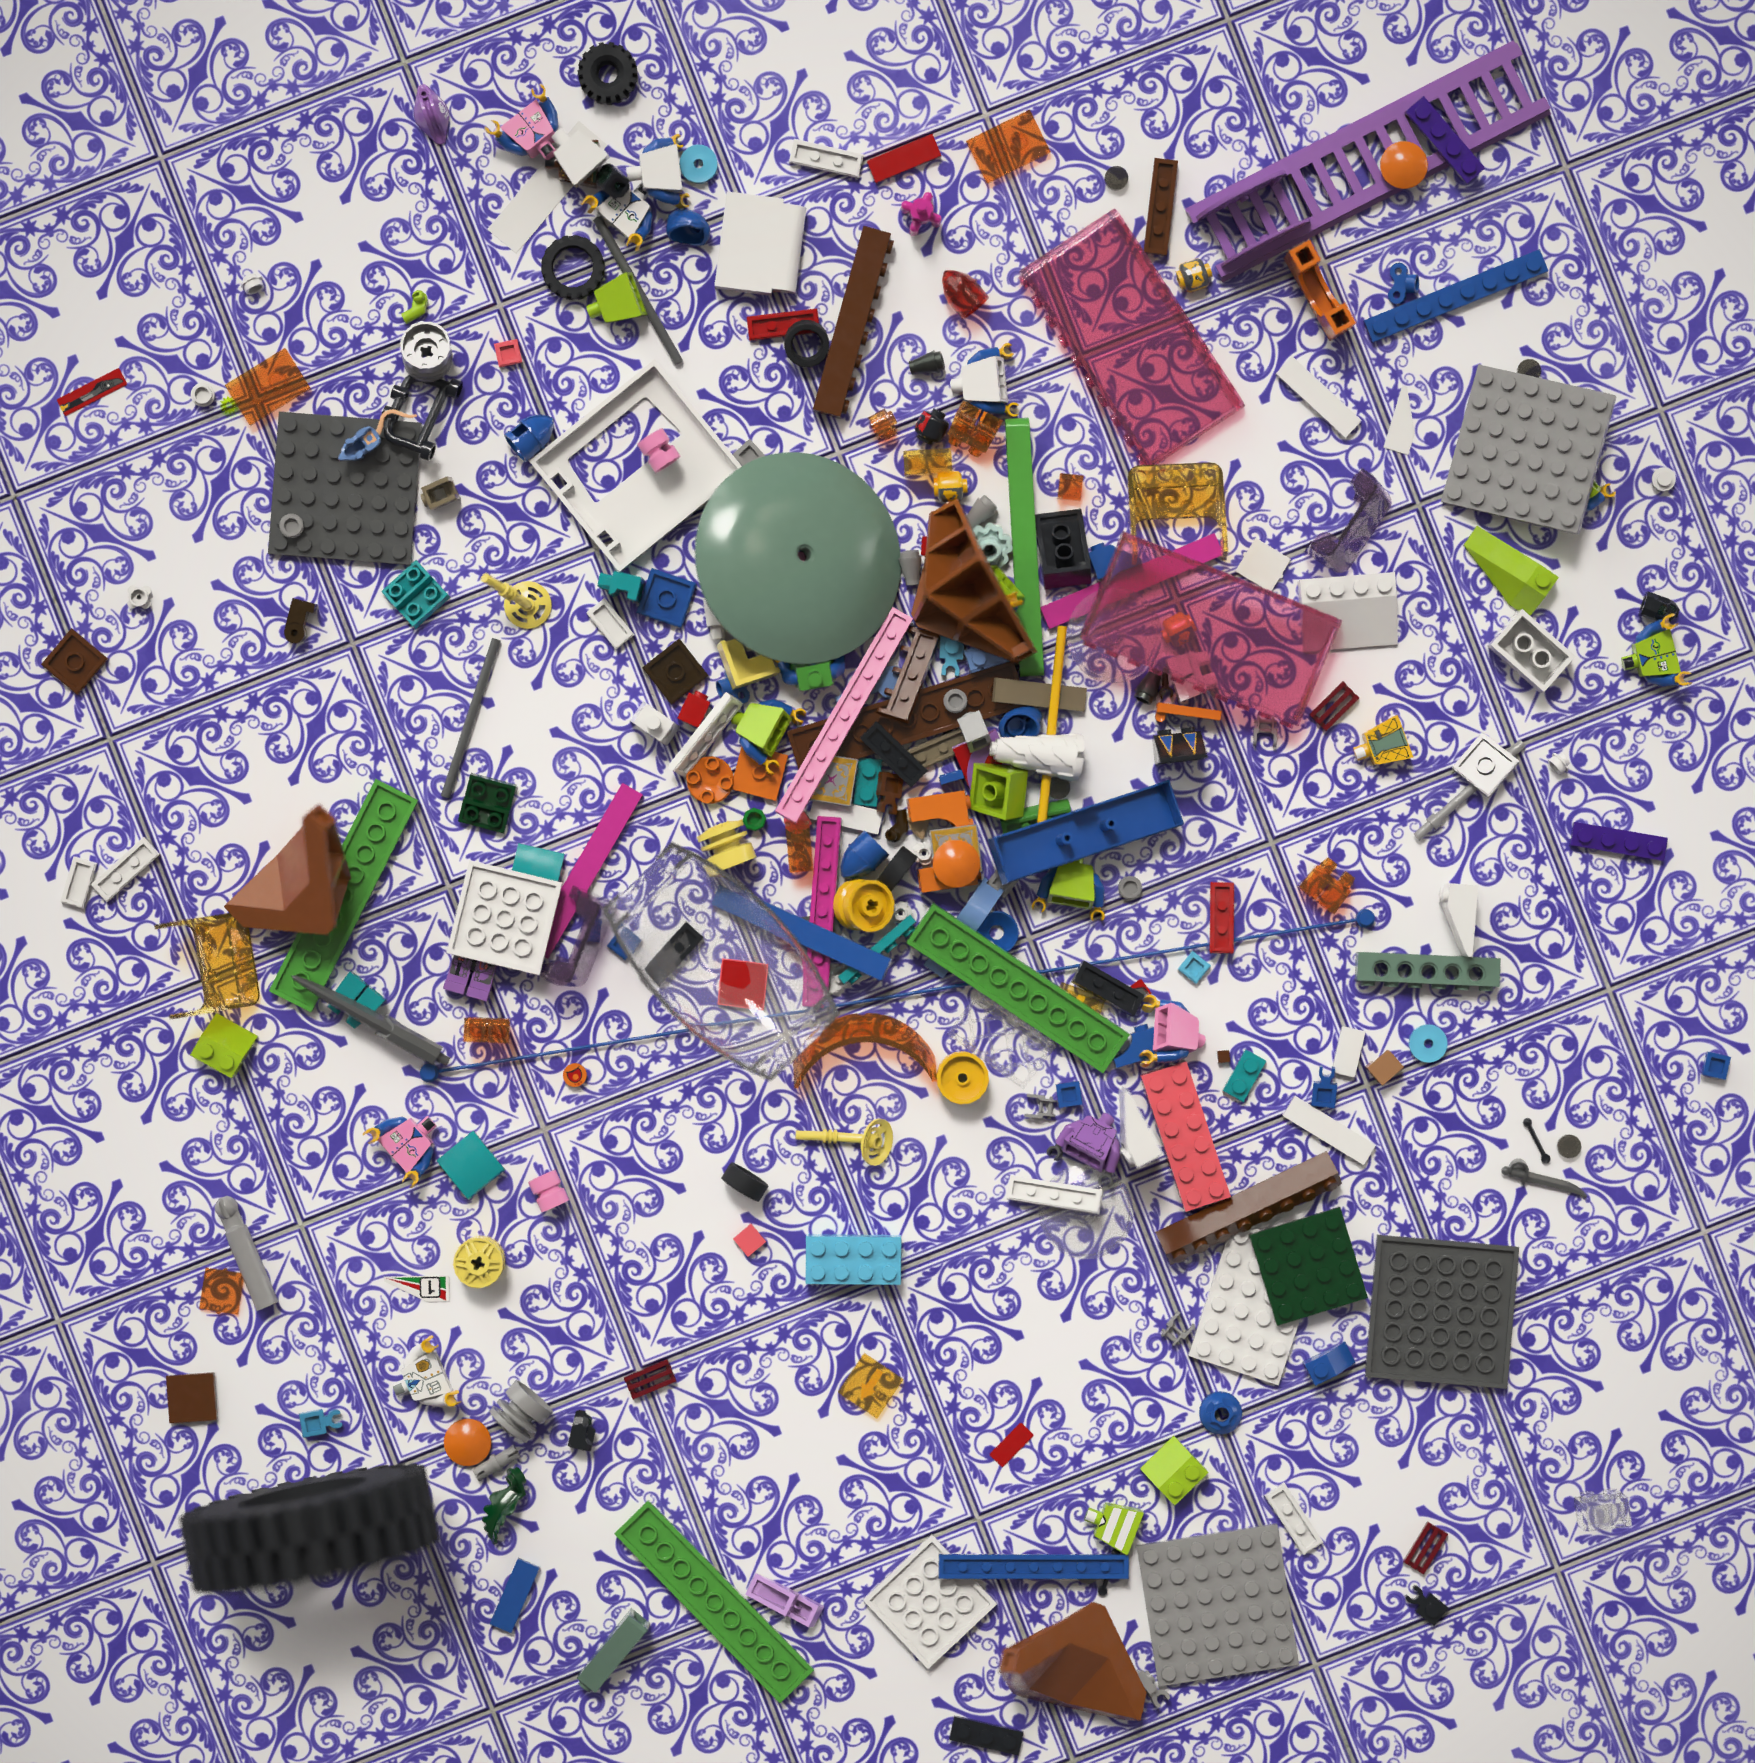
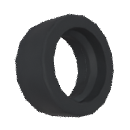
[784,320,829,367]
[877,846,918,891]
[721,1162,769,1202]

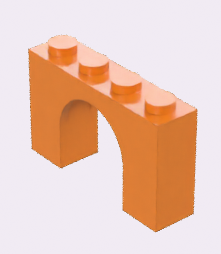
[1283,239,1356,341]
[906,790,981,893]

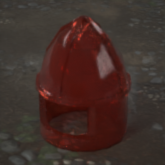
[942,270,989,320]

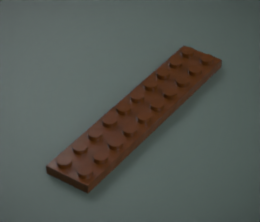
[787,661,1026,769]

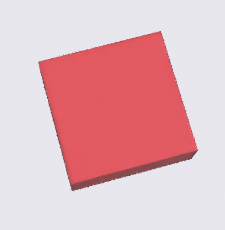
[494,339,523,368]
[733,1224,766,1257]

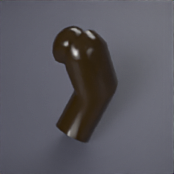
[885,809,909,843]

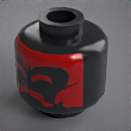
[914,408,950,445]

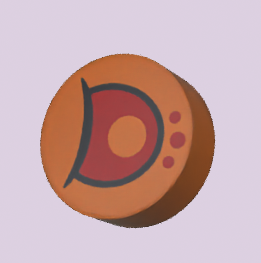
[563,1063,587,1087]

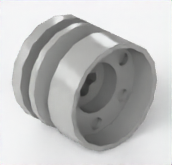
[401,322,452,382]
[489,1380,553,1443]

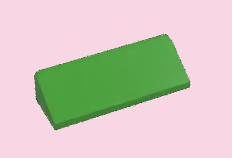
[1000,799,1071,834]

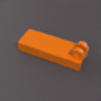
[1155,702,1222,722]

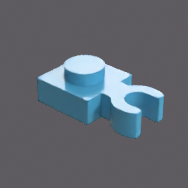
[298,1409,342,1438]

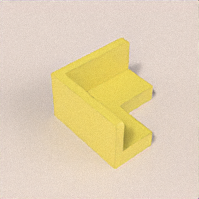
[717,639,780,690]

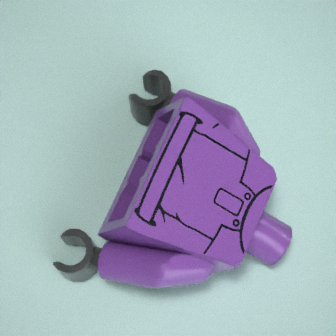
[1047,1113,1120,1188]

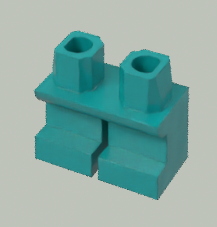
[597,571,645,603]
[328,971,387,1029]

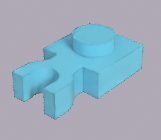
[939,636,964,676]

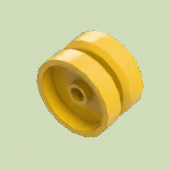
[833,879,895,932]
[936,1051,989,1104]

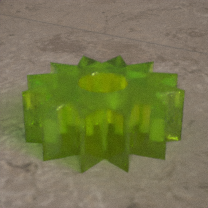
[220,396,239,415]

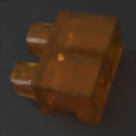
[947,400,1003,458]
[1297,857,1355,914]
[463,1017,510,1043]

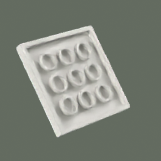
[446,860,562,976]
[863,1534,997,1669]

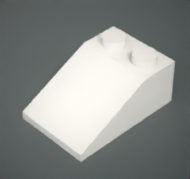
[1439,883,1478,957]

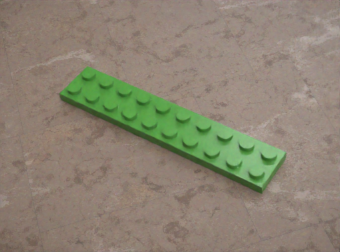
[269,779,419,1012]
[906,903,1130,1073]
[614,1499,814,1703]

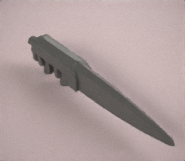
[291,975,451,1066]

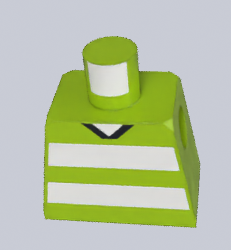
[1084,1502,1144,1555]

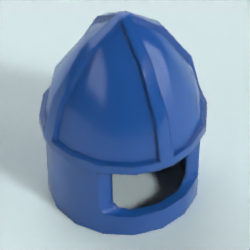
[504,414,554,462]
[841,830,889,879]

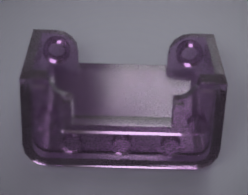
[1304,468,1392,573]
[540,885,614,987]

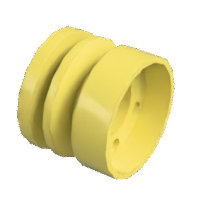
[696,819,757,875]
[453,1235,506,1288]

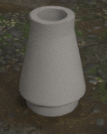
[967,495,998,528]
[898,550,922,585]

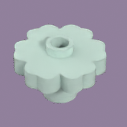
[973,523,1013,569]

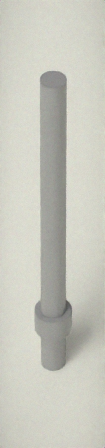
[1414,740,1526,841]

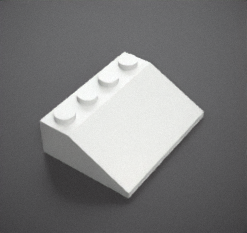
[1297,572,1398,652]
[1118,1086,1163,1168]

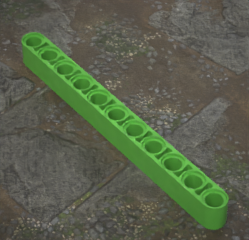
[1005,417,1044,677]

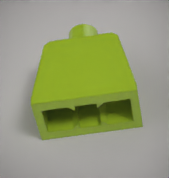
[586,272,647,323]

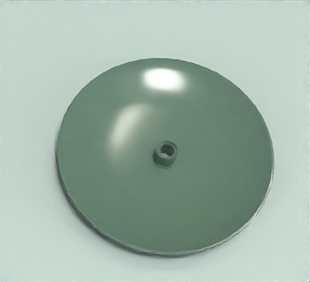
[695,452,901,664]

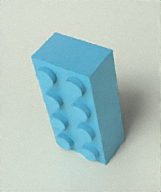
[806,1234,901,1285]

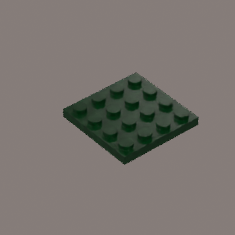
[1249,1207,1368,1326]

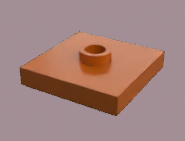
[732,746,788,801]

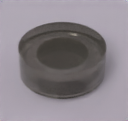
[1104,166,1128,191]
[1516,359,1541,378]
[1049,777,1070,799]
[1557,1134,1581,1158]

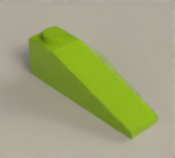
[1463,526,1559,616]

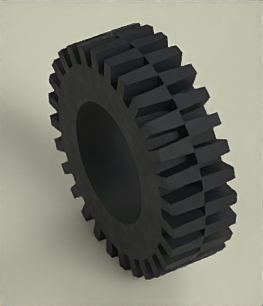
[179,1463,439,1595]

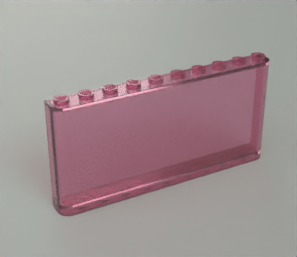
[1018,208,1245,470]
[1079,531,1343,729]

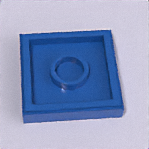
[636,568,697,628]

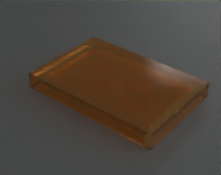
[966,110,1051,184]
[225,348,311,426]

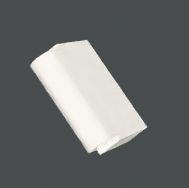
[715,191,807,296]

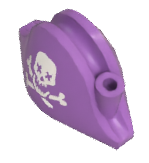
[414,84,449,145]

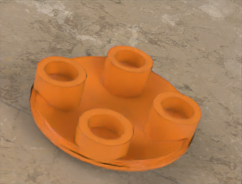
[1380,141,1428,189]
[686,756,734,804]
[932,840,980,888]
[444,1419,491,1466]

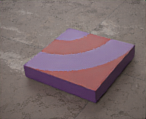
[952,728,1011,791]

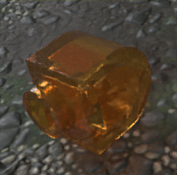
[867,409,898,440]

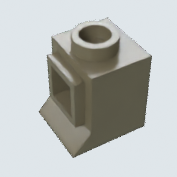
[420,476,461,510]

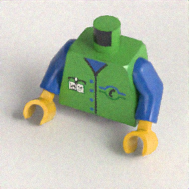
[774,655,845,691]

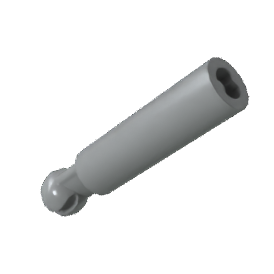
[215,1196,279,1311]

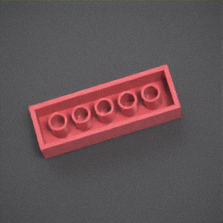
[1140,1060,1231,1212]

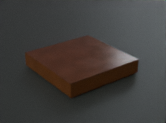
[41,628,109,695]
[166,1372,218,1423]

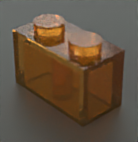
[785,819,813,873]

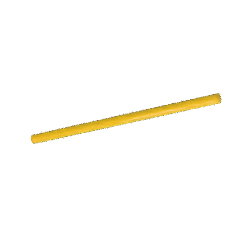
[1037,626,1067,823]

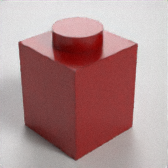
[677,691,711,728]

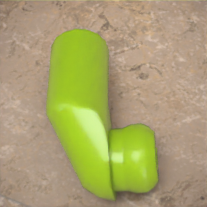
[401,290,428,324]

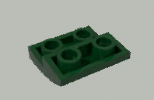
[458,773,517,834]

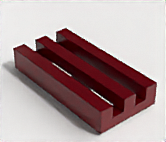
[1309,681,1360,731]
[624,1359,677,1400]
[1403,1521,1448,1575]

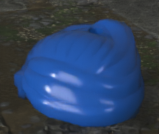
[666,209,710,246]
[998,706,1042,737]

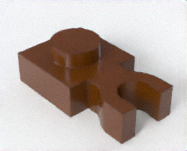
[876,772,903,815]

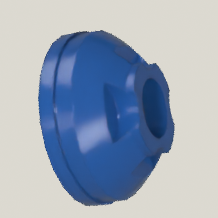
[977,911,1019,951]
[1199,1391,1242,1435]

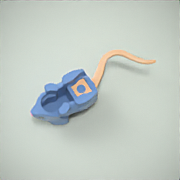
[338,409,417,461]

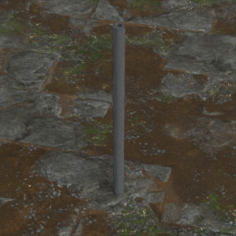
[593,216,683,365]
[441,638,501,798]

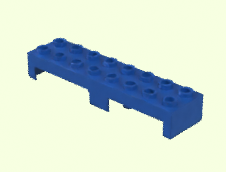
[987,780,1184,885]

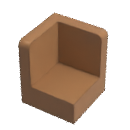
[1365,1050,1404,1086]

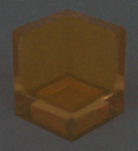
[1057,473,1084,501]

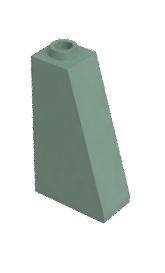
[577,1608,650,1693]

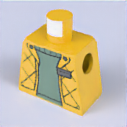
[1353,715,1413,765]

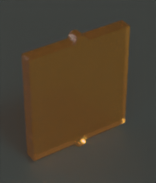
[199,1267,244,1315]

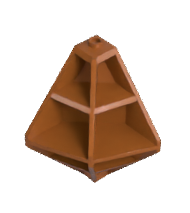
[911,499,1037,663]
[224,803,351,935]
[998,1602,1147,1721]

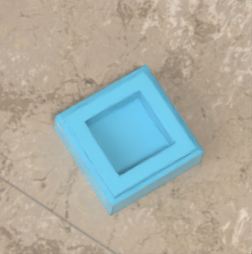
[1178,951,1211,984]

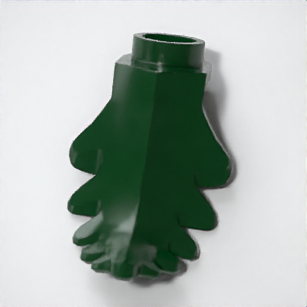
[482,1467,526,1545]

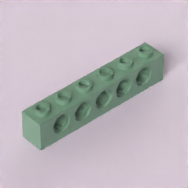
[1355,952,1501,991]

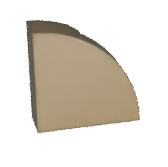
[907,814,930,839]

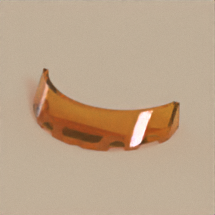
[793,1013,937,1088]

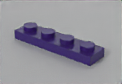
[1405,96,1485,185]
[1569,822,1668,861]

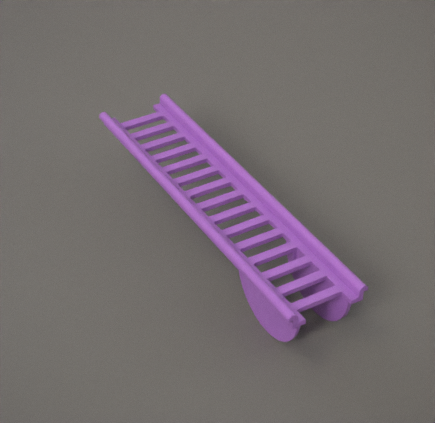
[1185,40,1551,283]

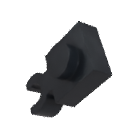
[1405,1585,1449,1626]

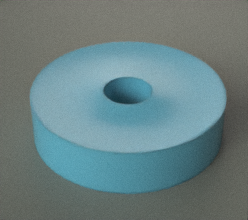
[680,145,718,184]
[1409,1024,1448,1063]

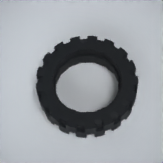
[541,235,605,300]

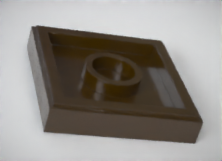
[642,638,709,705]

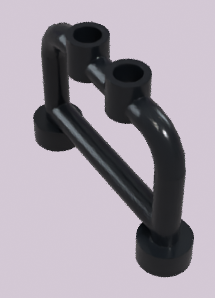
[382,375,463,461]

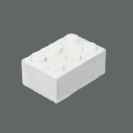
[1487,609,1576,693]

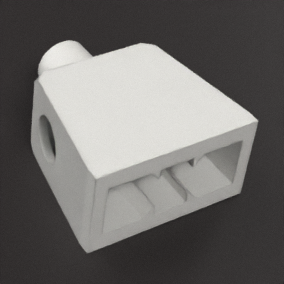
[551,128,609,188]
[630,701,680,746]

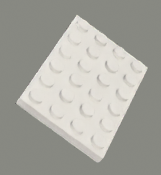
[1188,1227,1300,1386]

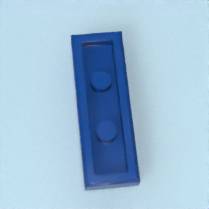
[490,1558,540,1633]

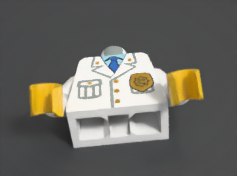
[392,1335,461,1407]

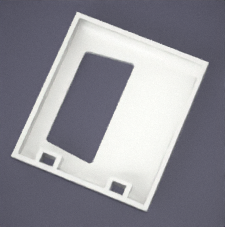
[529,359,742,572]

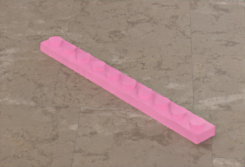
[775,607,913,824]

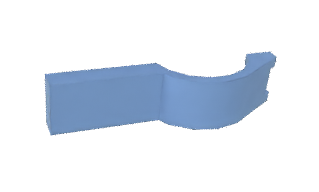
[924,877,1004,978]

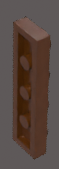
[1143,158,1178,256]

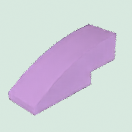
[745,1573,824,1628]

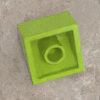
[970,763,1028,820]
[190,1013,258,1079]
[1140,1435,1209,1505]

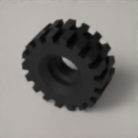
[578,42,638,105]

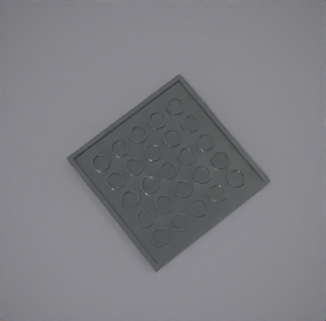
[268,412,422,565]
[1364,1234,1519,1389]

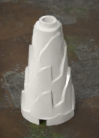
[989,734,1084,782]

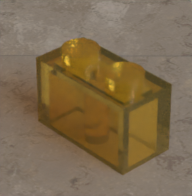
[903,448,952,477]

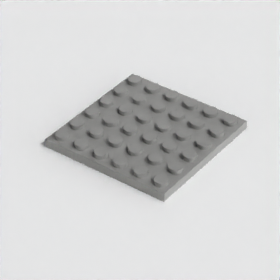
[1441,364,1617,535]
[1136,1523,1299,1687]

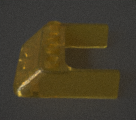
[1128,462,1228,564]
[154,913,260,1019]

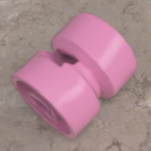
[637,428,681,473]
[528,1169,569,1212]

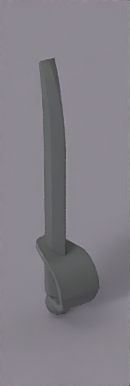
[1501,1158,1587,1198]

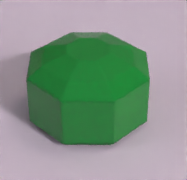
[743,808,766,831]

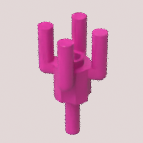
[901,192,942,236]

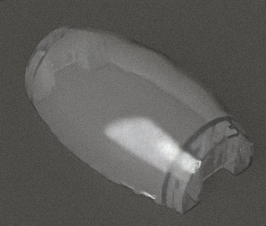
[602,842,840,1082]

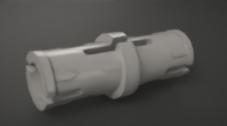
[472,1444,521,1482]

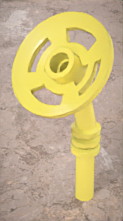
[481,573,552,629]
[795,1118,893,1166]

